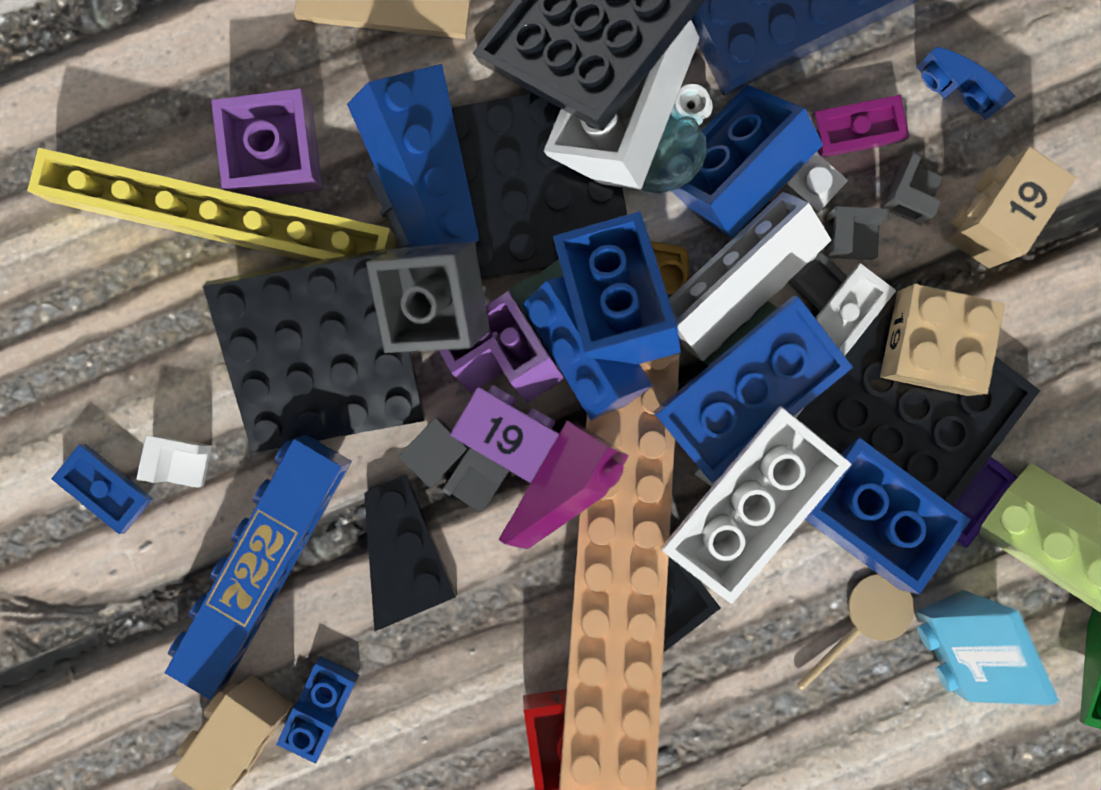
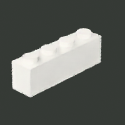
[669,192,832,361]

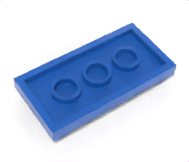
[653,296,853,483]

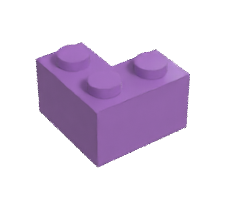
[439,291,565,403]

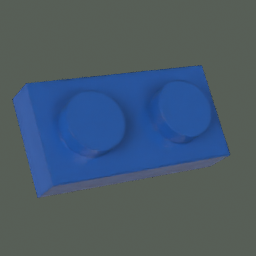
[51,444,153,534]

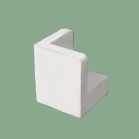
[136,435,212,488]

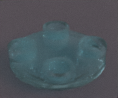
[641,116,707,193]

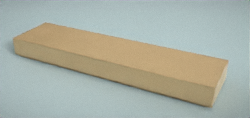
[294,0,471,40]

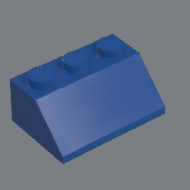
[658,85,823,239]
[553,211,681,365]
[804,438,971,594]

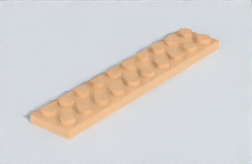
[559,341,680,790]

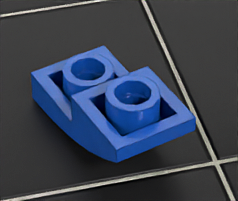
[916,47,1016,120]
[276,656,360,764]

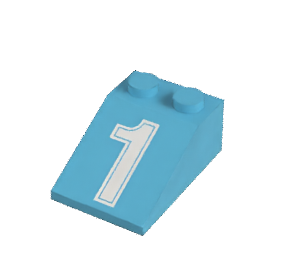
[916,590,1060,705]

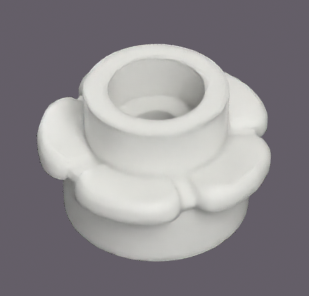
[671,84,713,127]

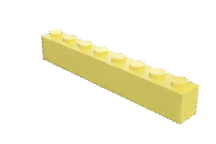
[27,147,397,262]

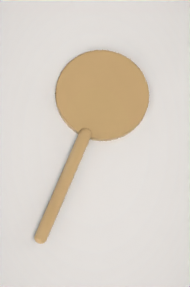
[797,574,914,690]

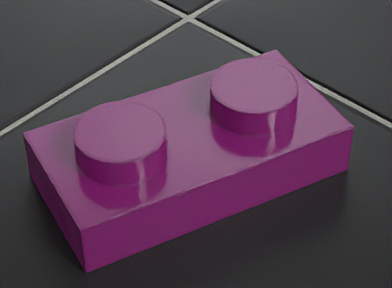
[811,95,910,158]

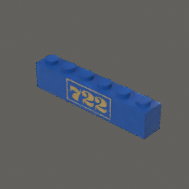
[164,435,352,700]

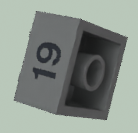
[366,241,490,353]

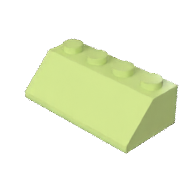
[980,463,1101,612]

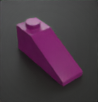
[498,421,629,549]

